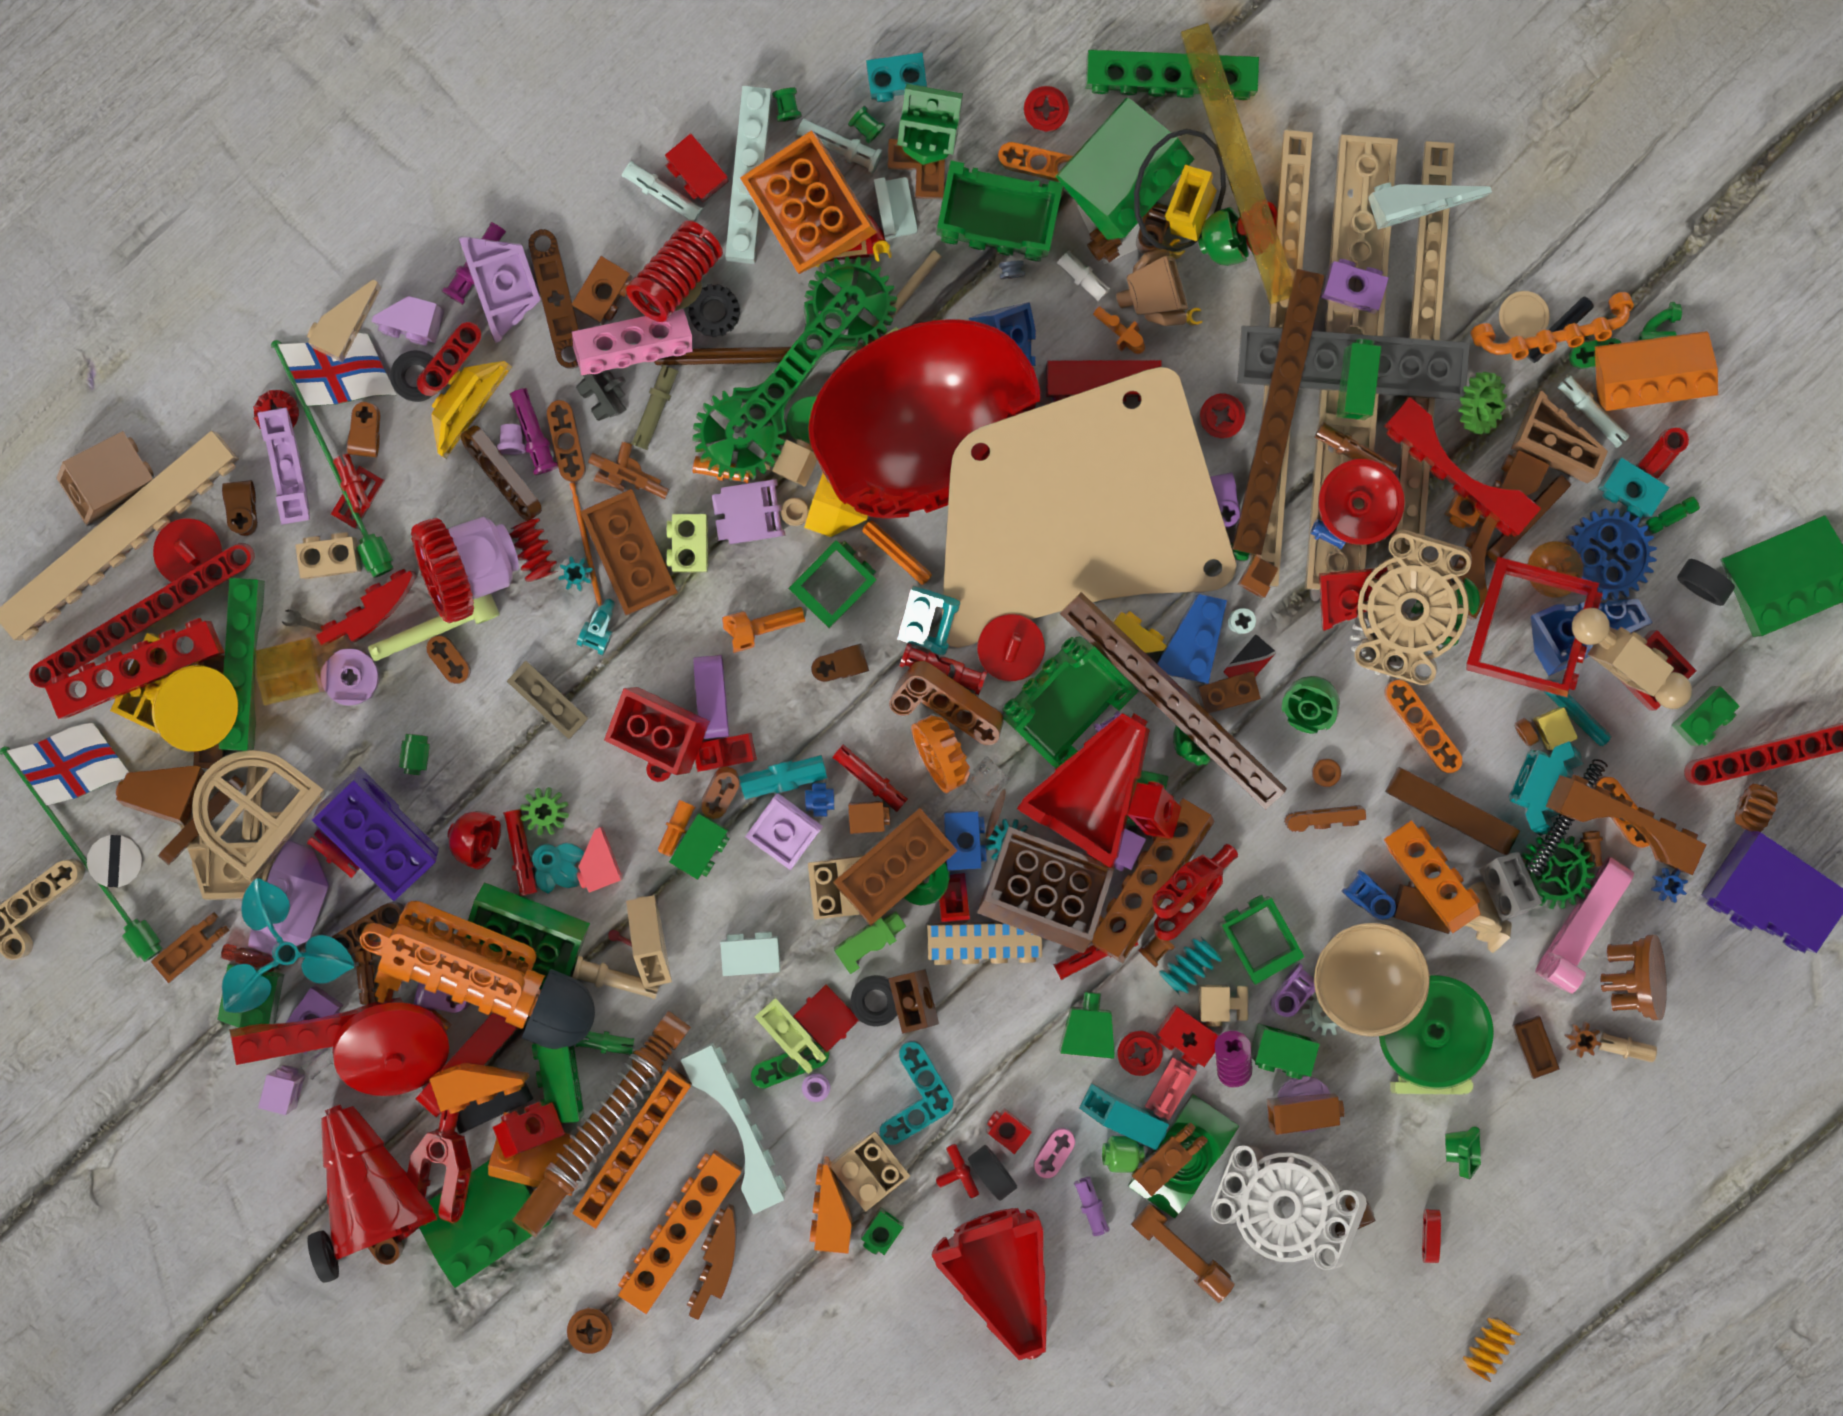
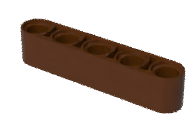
[1385,767,1520,855]

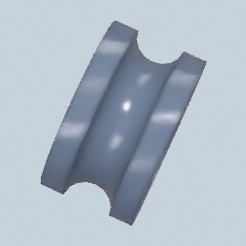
[999,260,1025,279]

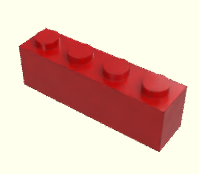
[1046,360,1162,402]

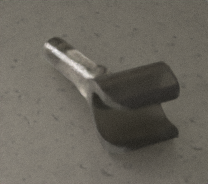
[282,609,323,632]

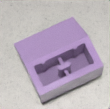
[371,296,444,346]

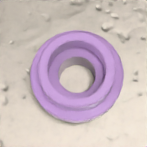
[802,1073,830,1102]

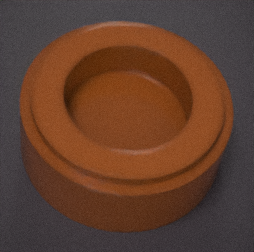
[1514,718,1539,747]
[1312,759,1341,787]

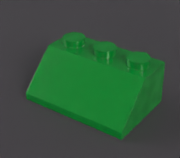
[532,1043,585,1123]

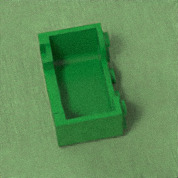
[936,160,1063,262]

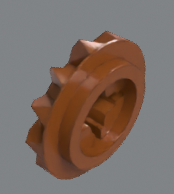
[567,1307,613,1354]

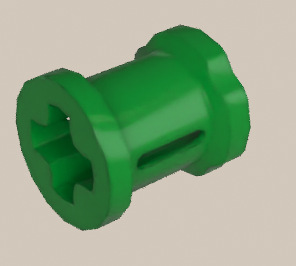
[772,87,802,122]
[848,106,886,144]

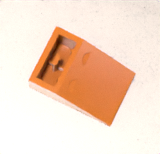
[430,1063,530,1114]
[809,1156,852,1254]

